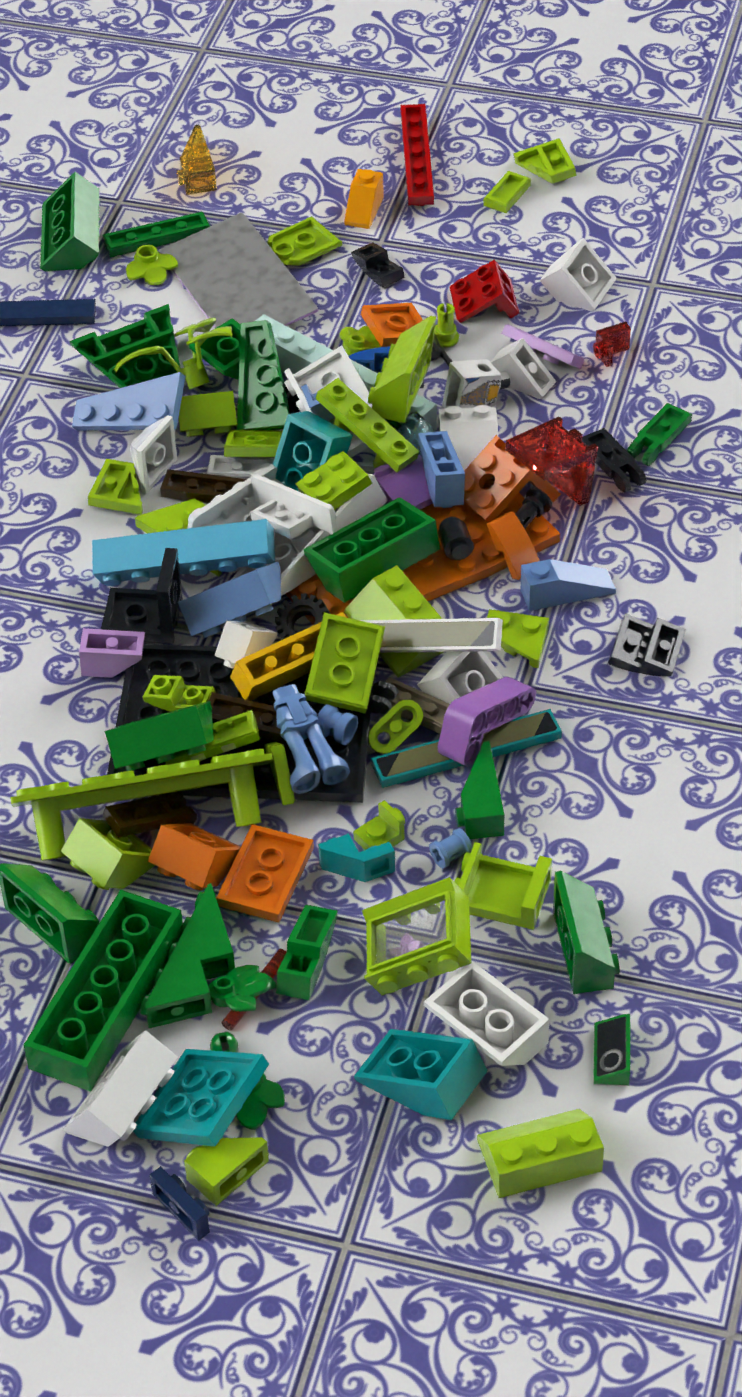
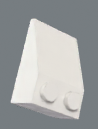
[439,405,498,479]

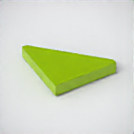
[264,742,295,806]

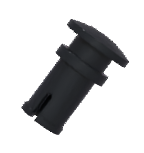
[515,488,552,530]

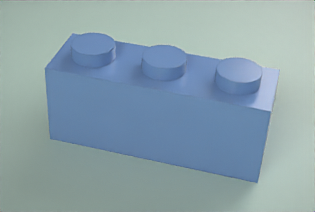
[178,562,281,638]

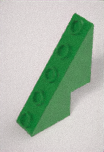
[140,883,235,1029]

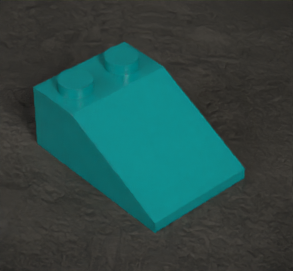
[273,411,353,492]
[354,1029,488,1120]

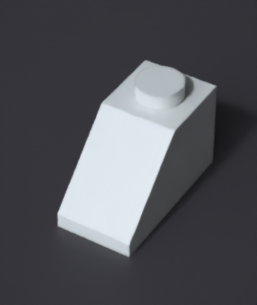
[490,338,556,399]
[214,620,278,669]

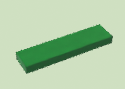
[102,212,210,258]

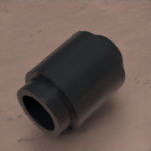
[438,517,474,560]

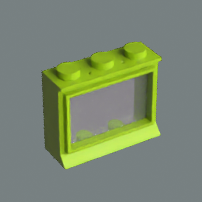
[362,877,472,995]

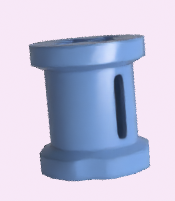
[429,828,472,869]

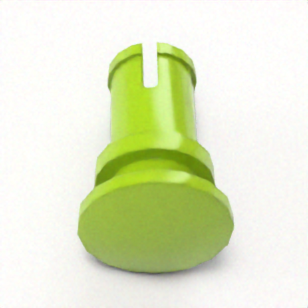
[434,303,459,347]

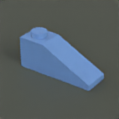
[418,431,465,508]
[520,559,616,611]

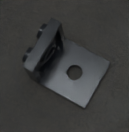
[101,548,183,644]

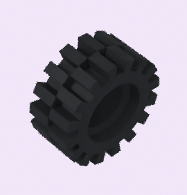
[275,593,330,640]

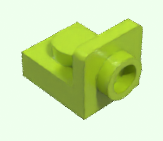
[353,800,405,850]

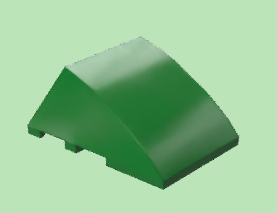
[70,304,181,388]

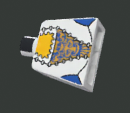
[442,359,510,408]

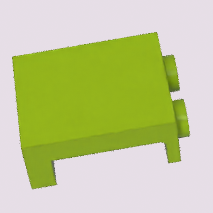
[454,842,552,930]

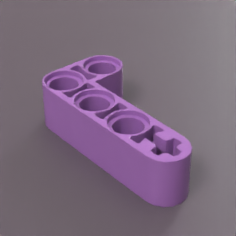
[438,676,536,767]

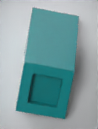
[318,833,395,882]

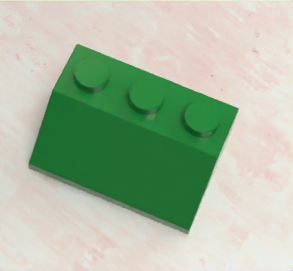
[105,701,214,771]
[0,863,99,964]
[553,871,620,994]

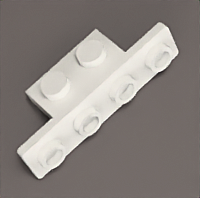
[250,474,337,539]

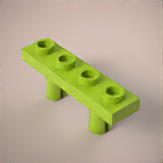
[316,378,419,472]

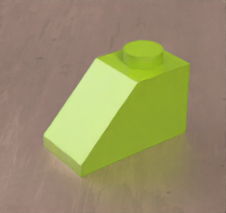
[184,1137,269,1206]

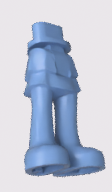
[272,684,350,794]

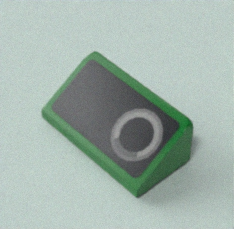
[594,1014,630,1085]

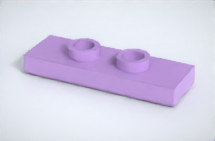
[501,324,585,369]

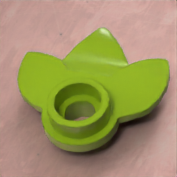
[126,245,178,285]
[339,326,381,356]

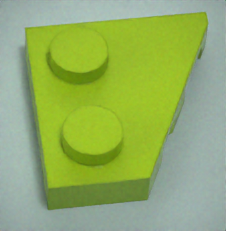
[513,138,577,184]
[87,459,143,515]
[487,609,549,668]

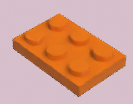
[216,824,314,923]

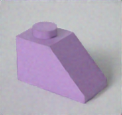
[79,628,145,678]

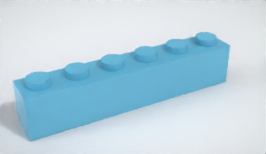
[92,519,275,586]

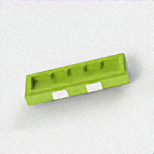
[166,710,260,765]

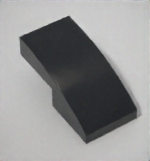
[351,242,405,288]

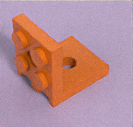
[464,435,561,523]

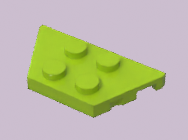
[135,498,222,577]

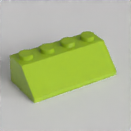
[368,316,436,423]

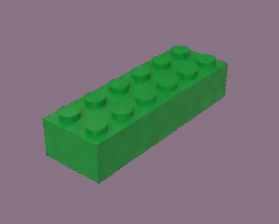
[24,889,183,1092]

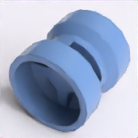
[317,704,358,745]

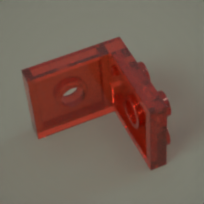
[505,416,598,506]

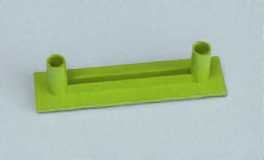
[10,749,273,861]

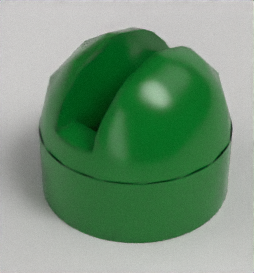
[210,1031,239,1052]

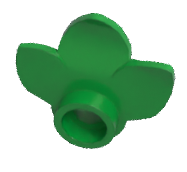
[208,965,276,1012]
[236,1073,285,1130]

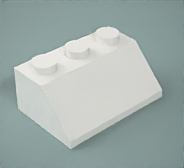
[424,961,549,1066]
[63,1030,178,1147]

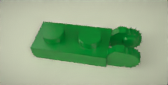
[627,403,692,466]

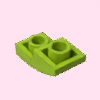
[143,675,216,712]

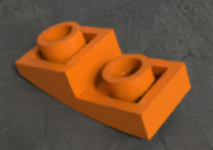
[487,511,540,580]

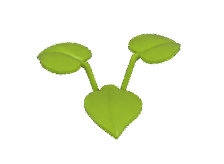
[114,317,233,389]

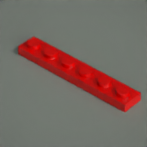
[400,104,434,206]

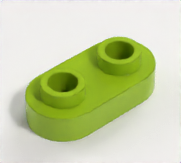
[368,700,423,754]

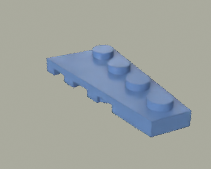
[72,372,186,431]

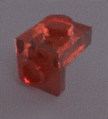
[593,322,631,367]

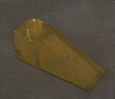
[176,125,217,195]

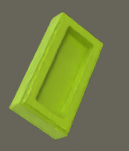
[483,171,531,213]

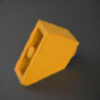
[344,169,384,229]

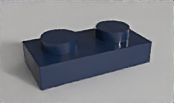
[149,1166,210,1241]

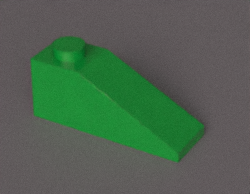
[455,741,505,839]

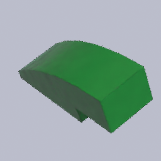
[276,904,338,1000]

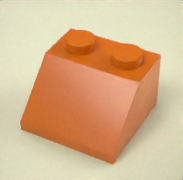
[148,823,241,891]

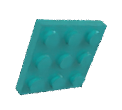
[133,1049,269,1146]

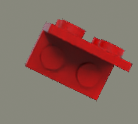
[449,259,520,323]

